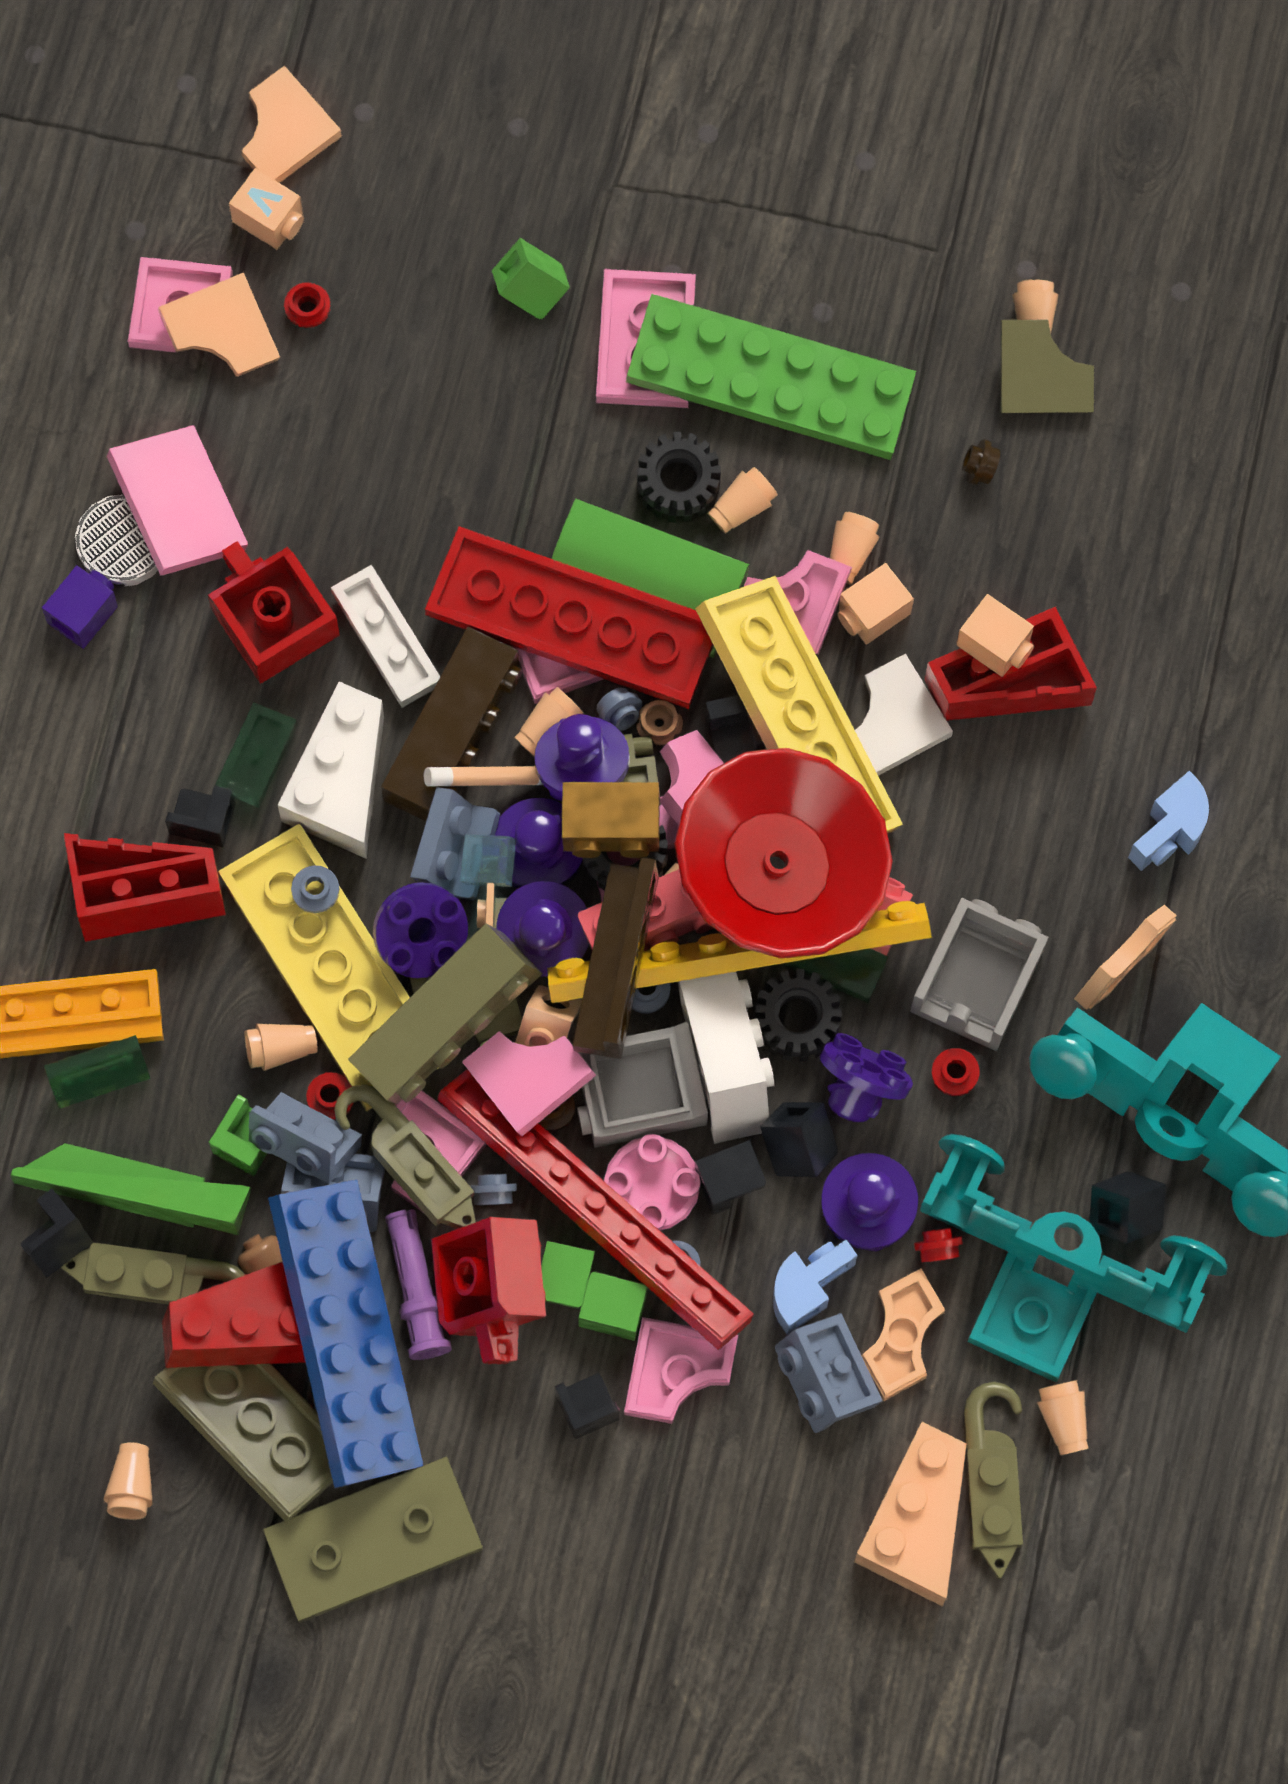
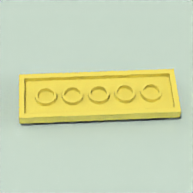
[695,576,903,834]
[218,823,439,1111]

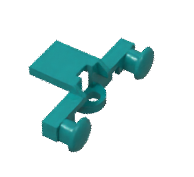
[1029,1003,1288,1237]
[920,1134,1227,1382]

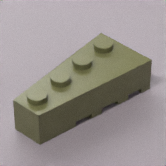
[348,923,543,1104]

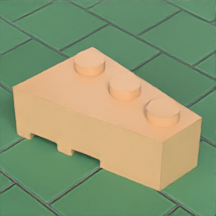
[854,1422,966,1607]

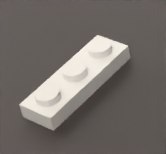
[331,565,440,707]

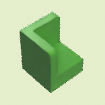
[492,238,570,319]
[209,1094,268,1177]
[541,1241,595,1309]
[579,1272,648,1341]

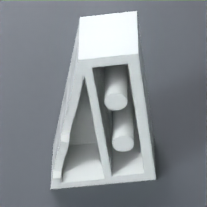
[278,682,384,859]
[678,972,774,1144]

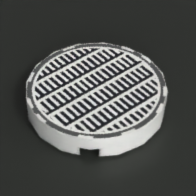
[75,495,158,586]

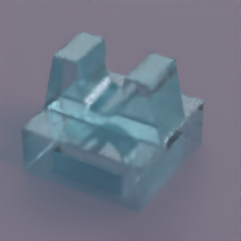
[460,834,516,887]

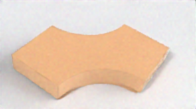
[1074,905,1177,1010]
[861,1268,945,1401]

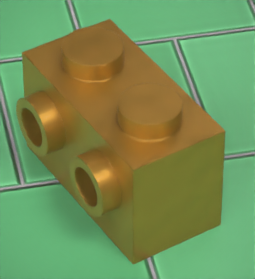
[562,782,660,858]

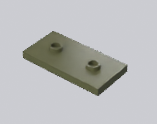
[152,1364,333,1523]
[263,1457,483,1623]

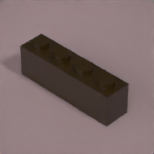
[381,627,523,822]

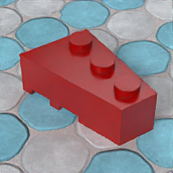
[924,607,1097,721]
[64,833,226,942]
[162,1262,306,1368]

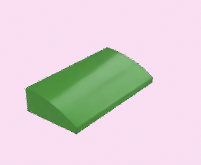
[551,498,749,658]

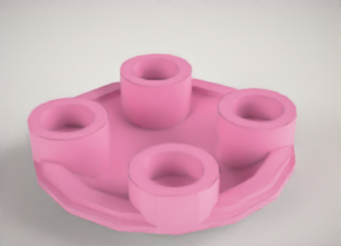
[604,1134,701,1230]

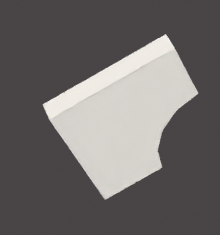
[855,654,953,776]

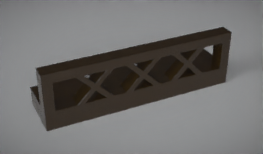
[573,857,659,1059]

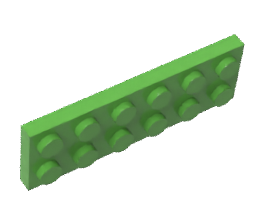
[625,293,916,460]

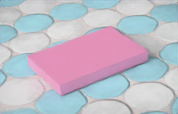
[596,269,696,408]
[107,425,248,576]

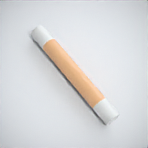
[424,766,543,786]

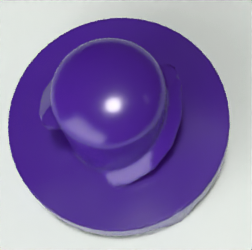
[535,714,630,801]
[491,798,583,888]
[496,881,589,977]
[373,882,468,978]
[820,1033,913,1123]
[821,1153,918,1251]

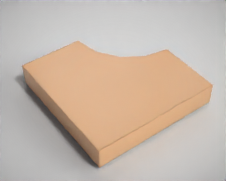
[242,66,342,183]
[158,273,280,377]

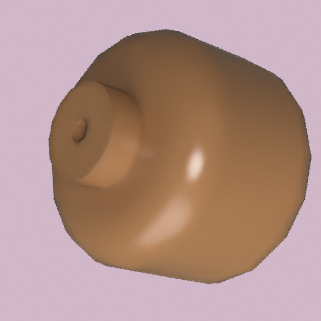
[238,1234,283,1275]

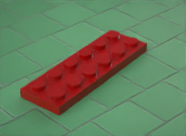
[425,526,714,709]

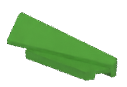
[10,1143,251,1235]

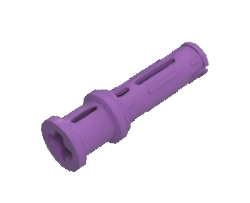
[385,1210,452,1360]

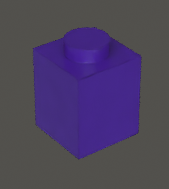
[42,565,118,649]

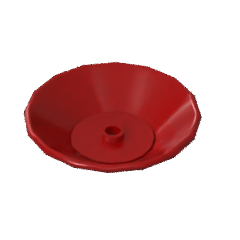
[675,748,893,959]

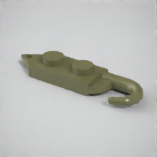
[334,1084,476,1229]
[61,1243,245,1305]
[964,1382,1023,1580]

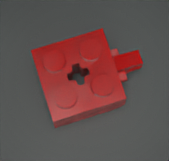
[208,541,340,684]
[431,1217,546,1365]

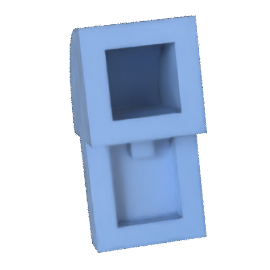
[1128,771,1209,871]
[773,1240,857,1335]

